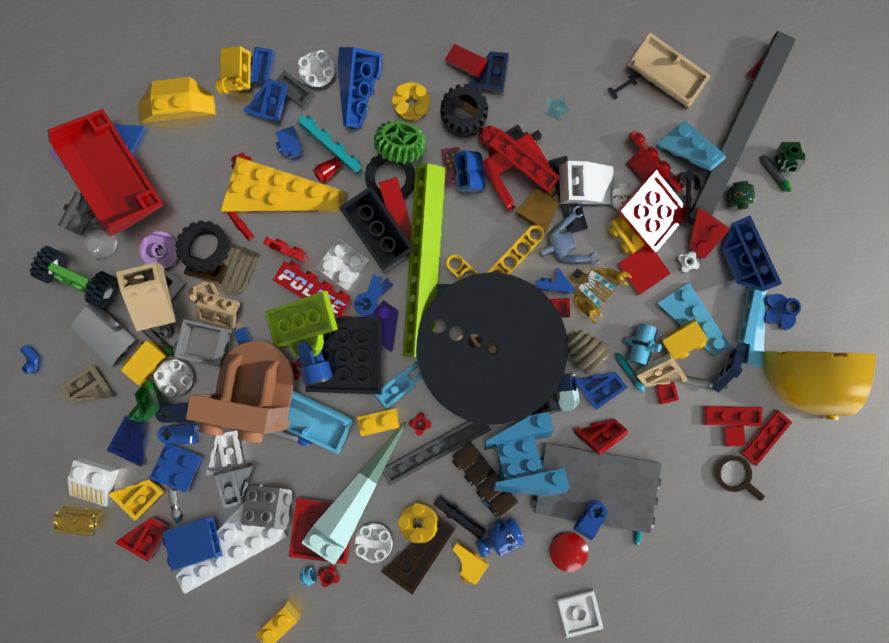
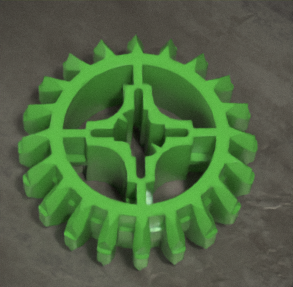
[374,120,426,164]

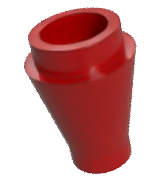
[313,157,342,182]

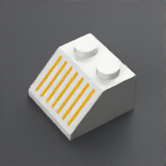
[67,458,119,507]

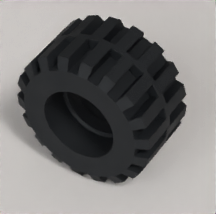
[440,84,488,137]

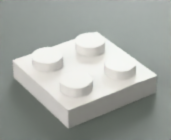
[316,238,370,291]

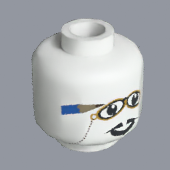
[612,184,636,211]

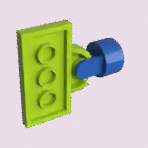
[265,291,338,386]

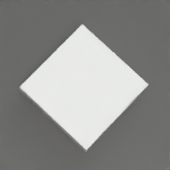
[555,589,604,638]

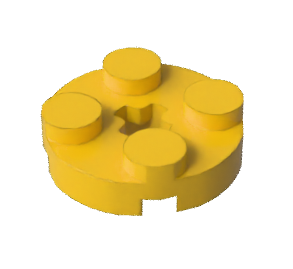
[392,82,430,122]
[398,503,438,543]

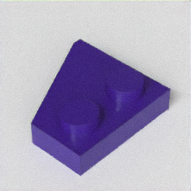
[371,300,399,352]

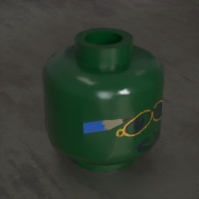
[729,181,755,210]

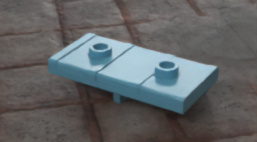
[287,391,354,454]

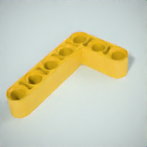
[446,225,544,280]

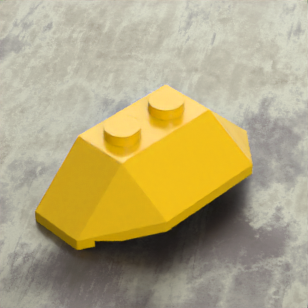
[138,77,216,124]

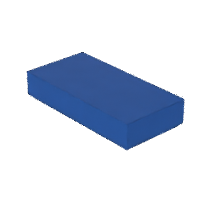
[250,47,274,87]

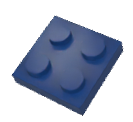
[149,443,203,493]

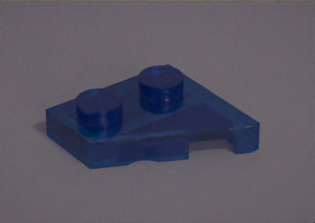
[107,415,144,467]

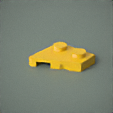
[109,479,164,521]

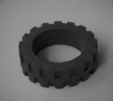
[365,154,415,202]
[175,220,230,273]

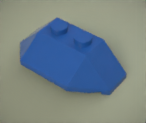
[722,215,782,292]

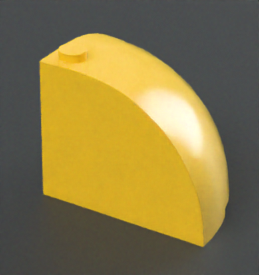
[763,351,876,420]

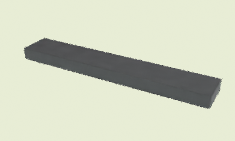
[383,420,491,486]

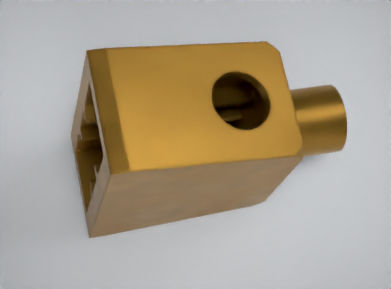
[515,186,559,233]

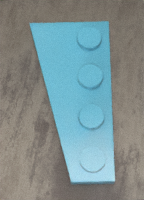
[656,283,731,357]

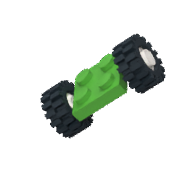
[30,246,118,309]

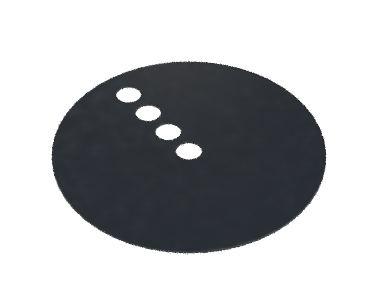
[416,272,568,425]

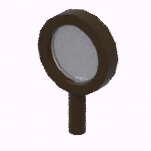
[714,455,765,501]

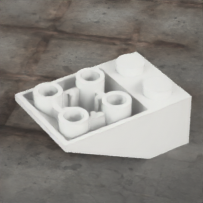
[559,161,614,205]

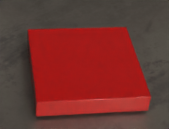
[617,245,671,295]

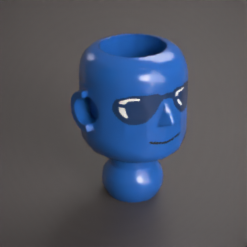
[475,518,525,557]

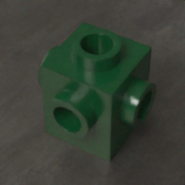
[774,142,806,173]

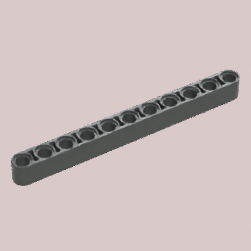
[690,31,795,220]

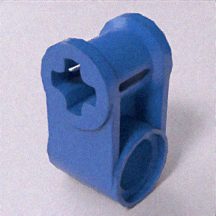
[157,424,197,444]
[573,500,607,540]

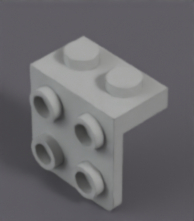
[241,486,292,530]

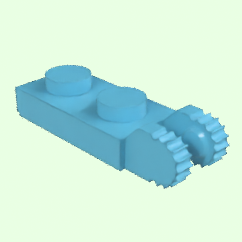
[374,362,422,410]

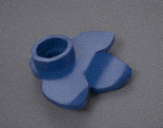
[765,294,801,331]

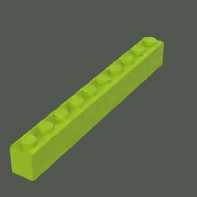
[402,163,446,357]

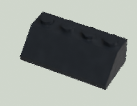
[339,186,415,273]

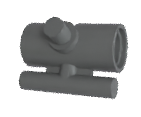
[58,191,98,235]

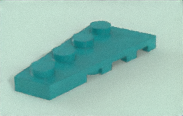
[297,114,362,174]

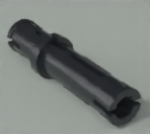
[433,495,486,539]

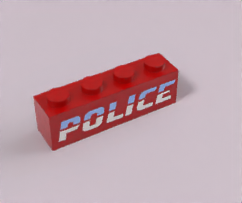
[272,261,352,316]

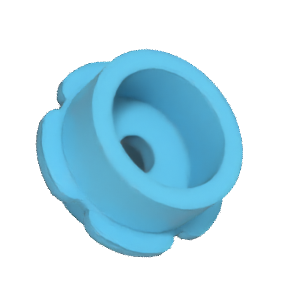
[299,568,317,587]

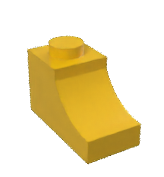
[452,540,489,585]

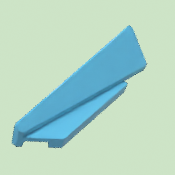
[737,288,767,368]

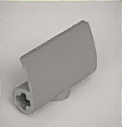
[69,304,137,367]

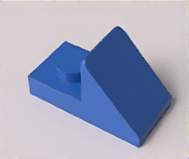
[534,267,574,294]

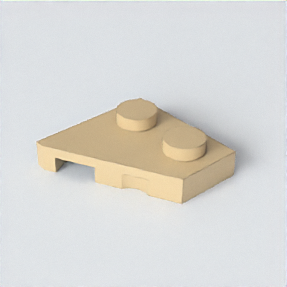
[635,353,688,387]

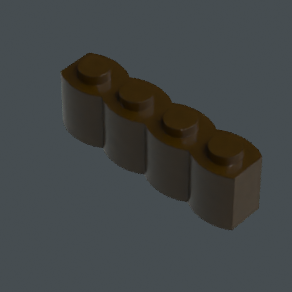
[452,441,519,518]

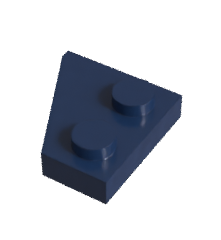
[468,51,509,92]
[712,343,745,393]

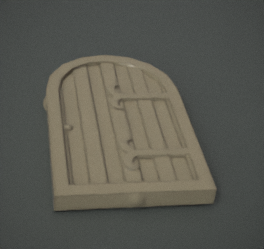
[217,243,260,295]

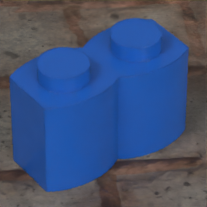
[454,150,485,192]

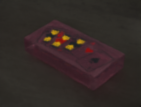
[441,147,460,188]

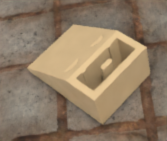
[116,262,176,332]

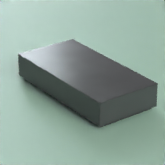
[276,70,315,109]

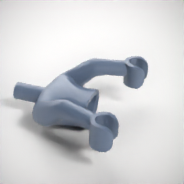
[539,206,600,264]

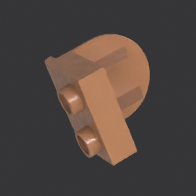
[186,341,294,443]

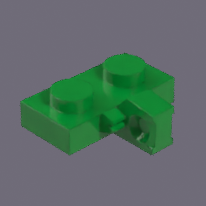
[129,381,160,423]

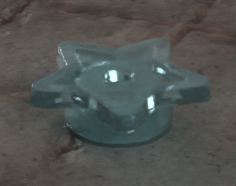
[546,96,570,120]

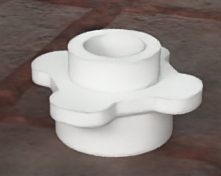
[678,251,700,273]

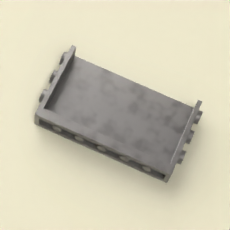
[530,442,661,533]

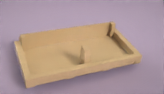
[627,33,711,108]

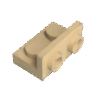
[196,292,240,330]

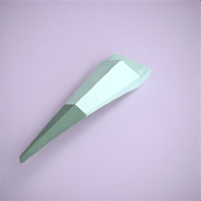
[302,422,406,565]

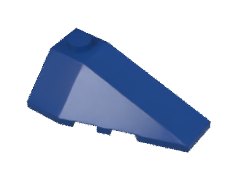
[337,47,383,128]

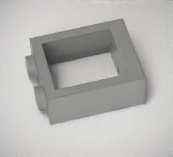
[173,319,233,367]

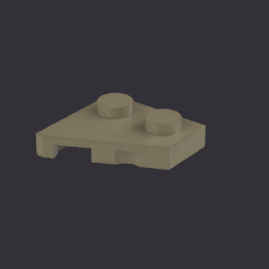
[59,365,114,403]

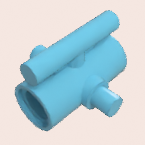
[624,323,661,366]

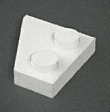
[205,430,244,476]

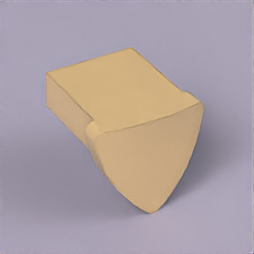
[188,281,221,304]

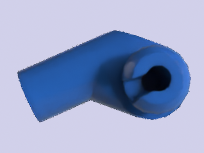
[20,345,39,374]

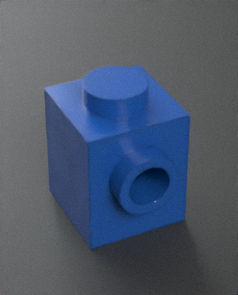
[276,126,304,158]

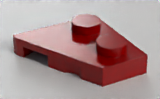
[689,207,730,259]
[263,237,307,263]
[574,419,628,456]
[115,517,169,562]

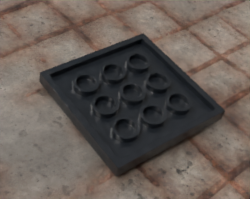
[305,316,383,395]

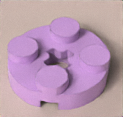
[139,231,179,270]

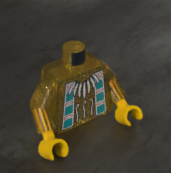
[570,267,632,323]

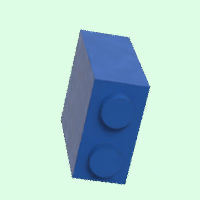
[163,518,223,571]

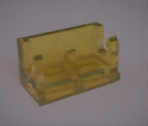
[54,506,102,536]

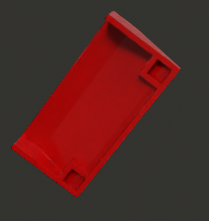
[48,109,163,237]

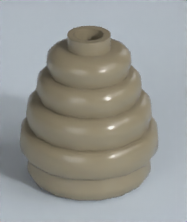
[567,330,611,375]

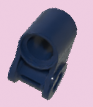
[155,403,195,423]

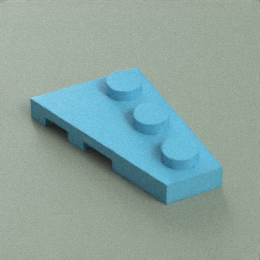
[656,120,725,171]

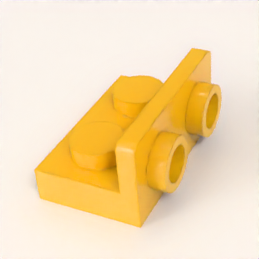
[608,216,644,255]

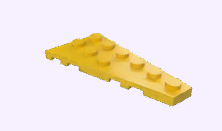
[220,157,347,212]

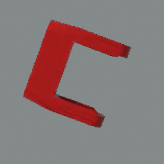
[481,133,558,211]

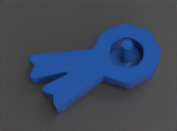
[354,274,393,316]

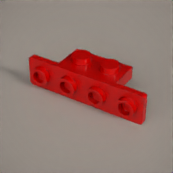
[627,131,684,192]

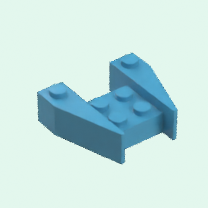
[484,412,570,497]

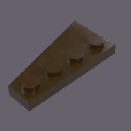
[381,517,456,595]

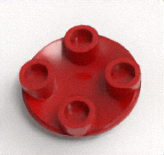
[550,533,588,572]

